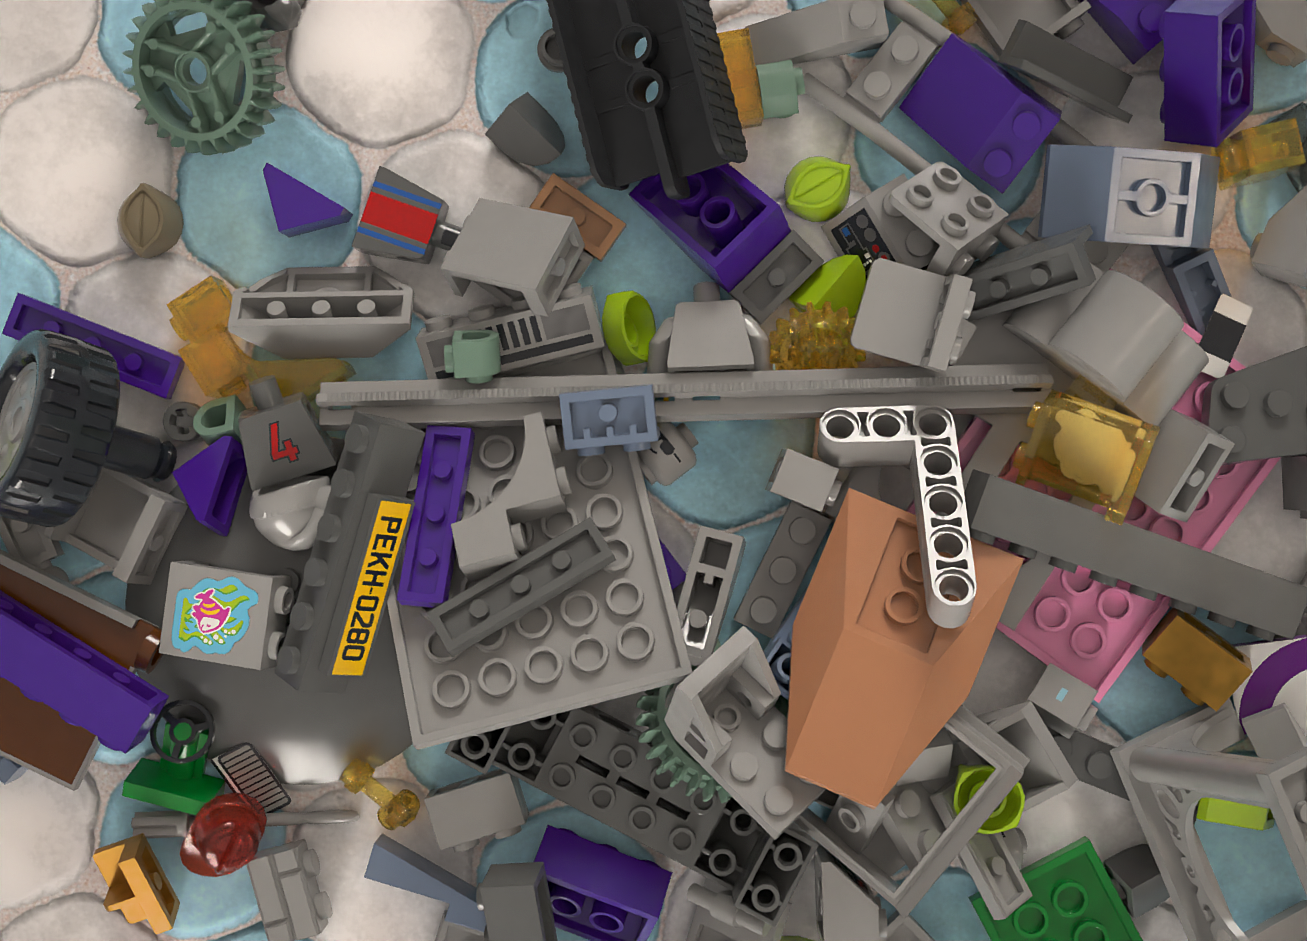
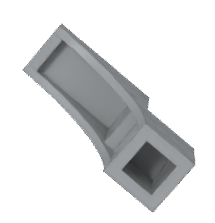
[451,411,572,582]

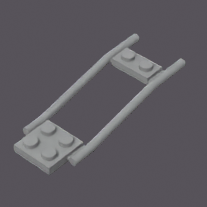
[803,0,1130,273]

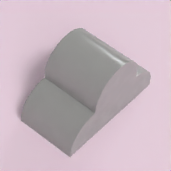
[1002,263,1209,436]

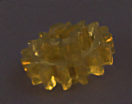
[769,301,866,370]

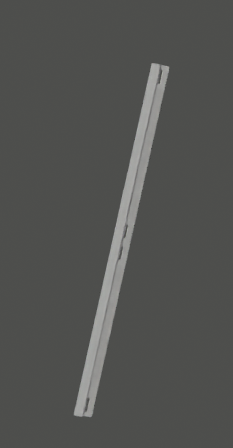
[316,363,1054,431]

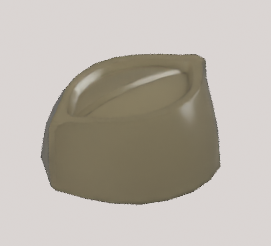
[117,183,184,259]

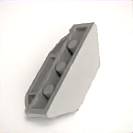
[227,266,414,359]

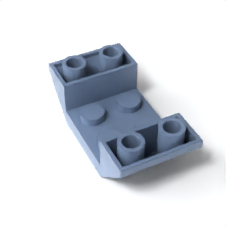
[1038,144,1220,249]

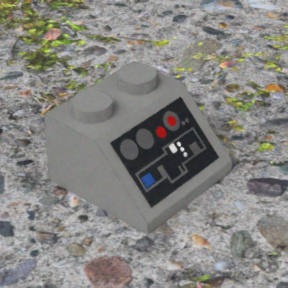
[821,174,940,280]
[814,841,887,941]

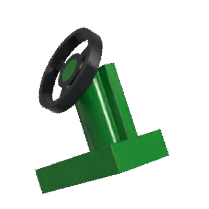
[122,700,226,819]

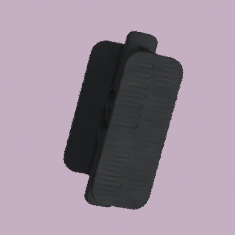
[546,0,748,200]

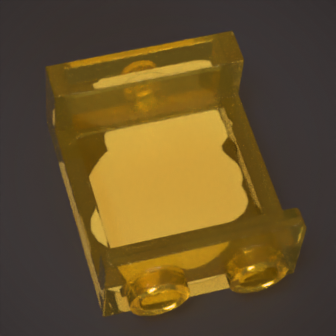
[1012,389,1161,526]

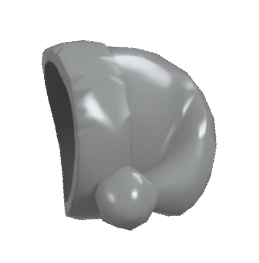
[249,475,331,551]

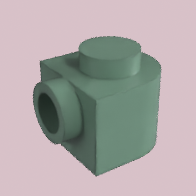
[755,59,805,119]
[444,330,501,384]
[193,394,247,446]

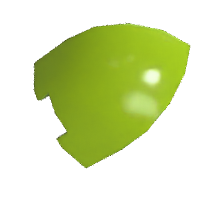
[789,254,866,337]

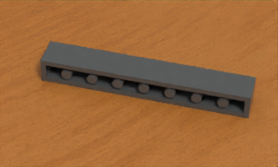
[964,469,1307,642]

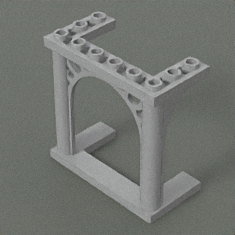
[1110,698,1307,941]

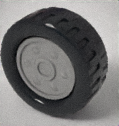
[0,329,177,527]

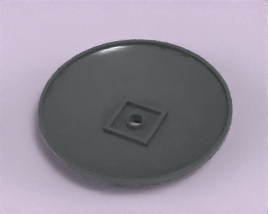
[125,436,413,785]

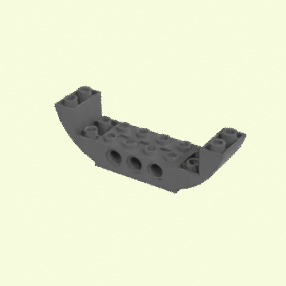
[445,705,819,927]

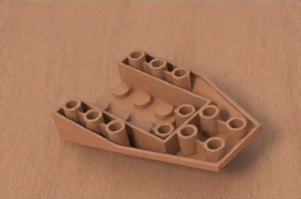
[785,488,1024,809]

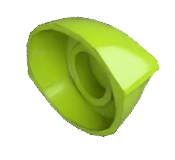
[784,156,851,222]
[602,290,656,366]
[954,764,1025,834]

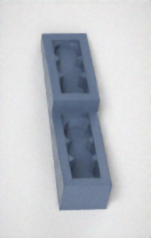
[1150,245,1232,335]
[364,833,486,932]

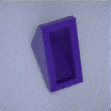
[263,163,353,238]
[172,436,248,536]

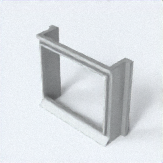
[794,705,1031,919]

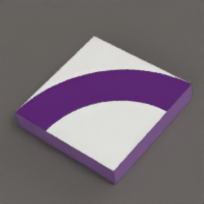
[1231,634,1307,735]

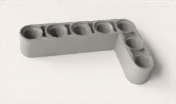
[817,405,977,628]

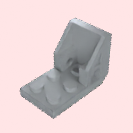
[664,626,826,840]
[881,701,1078,871]

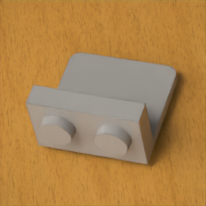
[889,162,1009,276]
[850,258,976,371]

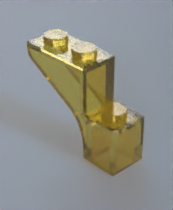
[178,327,357,403]

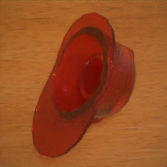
[180,793,267,877]

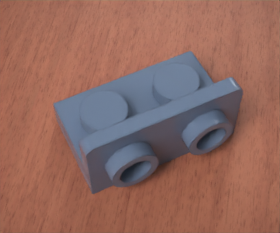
[559,384,660,456]

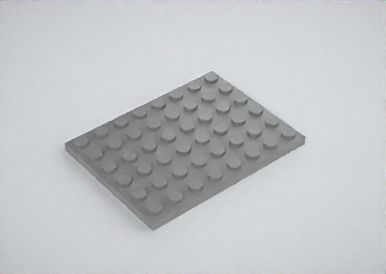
[351,341,693,750]

